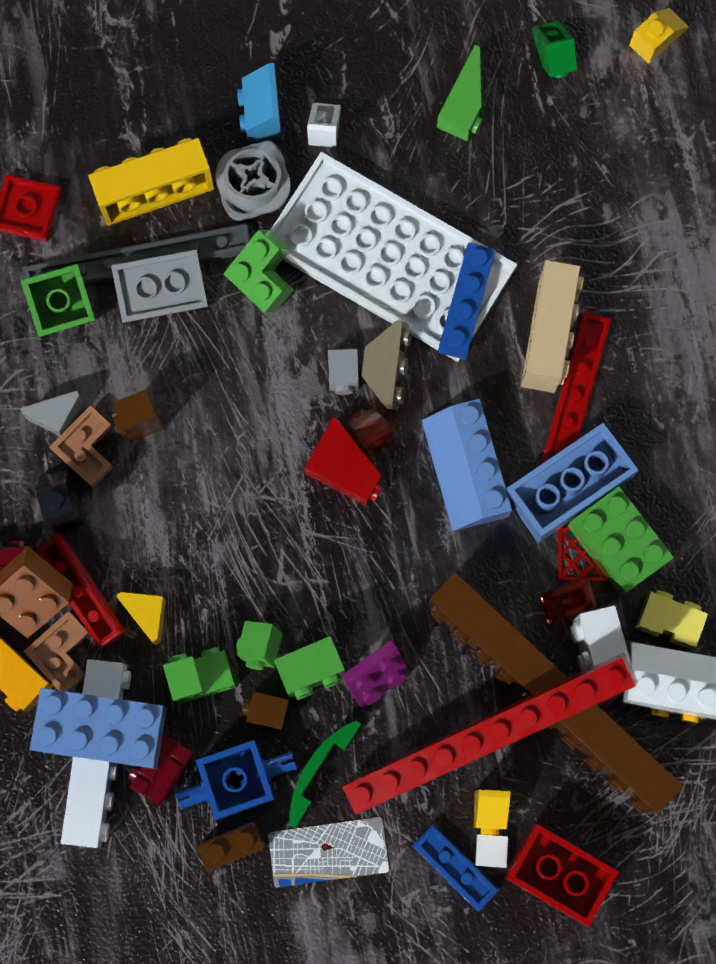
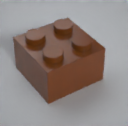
[0,547,73,638]

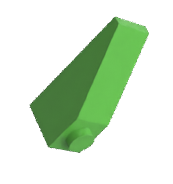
[437,45,483,141]

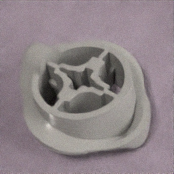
[215,141,290,221]

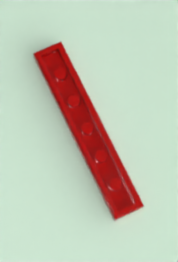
[540,311,611,465]

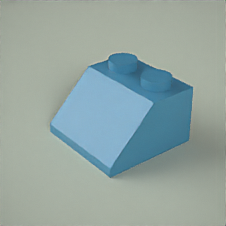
[237,63,281,142]

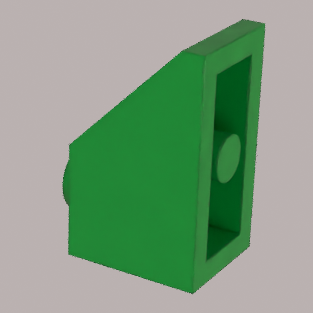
[532,21,577,78]

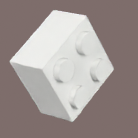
[569,606,631,672]

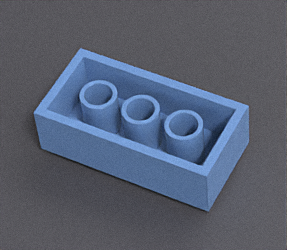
[29,688,167,769]

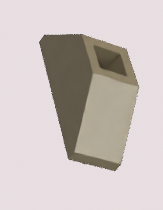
[362,321,412,410]

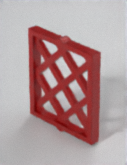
[558,528,608,582]

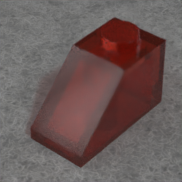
[348,407,393,458]

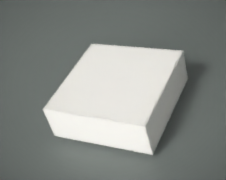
[475,834,508,868]

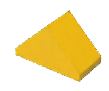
[116,592,166,645]

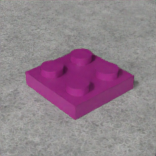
[341,641,410,709]

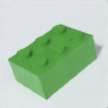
[567,486,674,597]

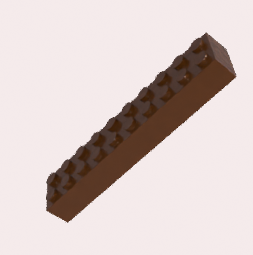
[428,573,683,814]

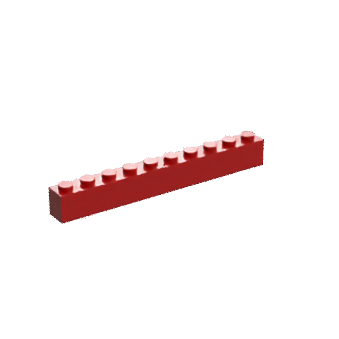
[342,653,638,815]

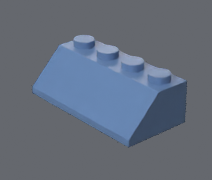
[422,398,512,532]
[506,423,638,543]

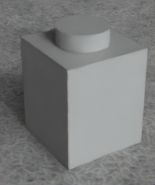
[328,349,358,395]

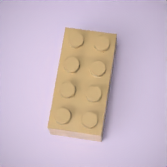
[521,260,584,393]

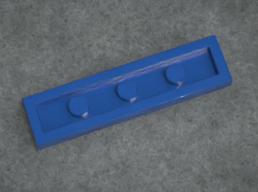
[438,242,496,360]

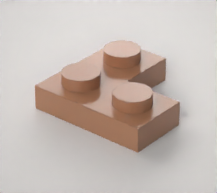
[49,405,113,488]
[23,611,89,692]

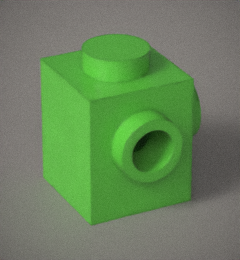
[236,621,283,670]

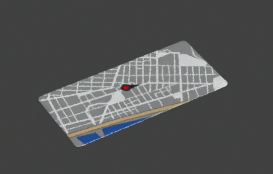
[268,817,389,888]

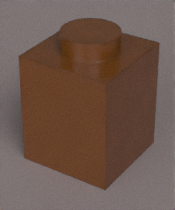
[242,692,290,731]

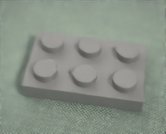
[111,249,208,323]

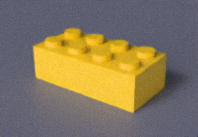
[88,138,214,226]

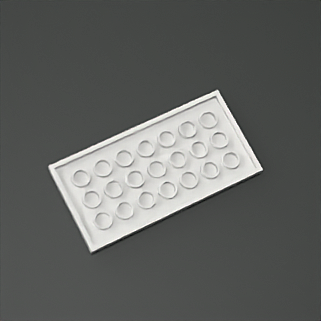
[271,152,517,362]

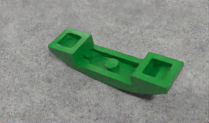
[289,721,361,828]

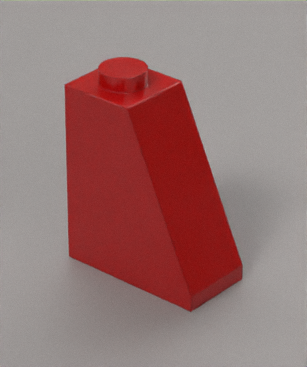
[304,418,383,506]

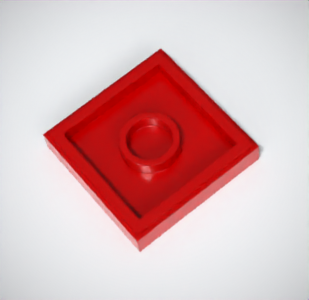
[0,174,62,242]

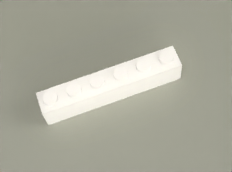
[61,659,131,848]

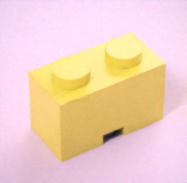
[635,590,708,650]

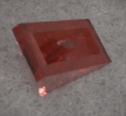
[540,578,597,623]

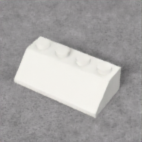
[622,642,716,720]

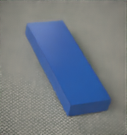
[412,824,499,912]

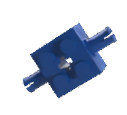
[175,740,297,820]

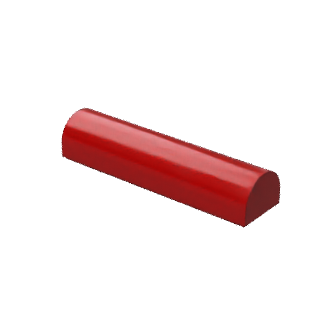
[35,534,127,649]

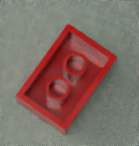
[504,824,618,927]

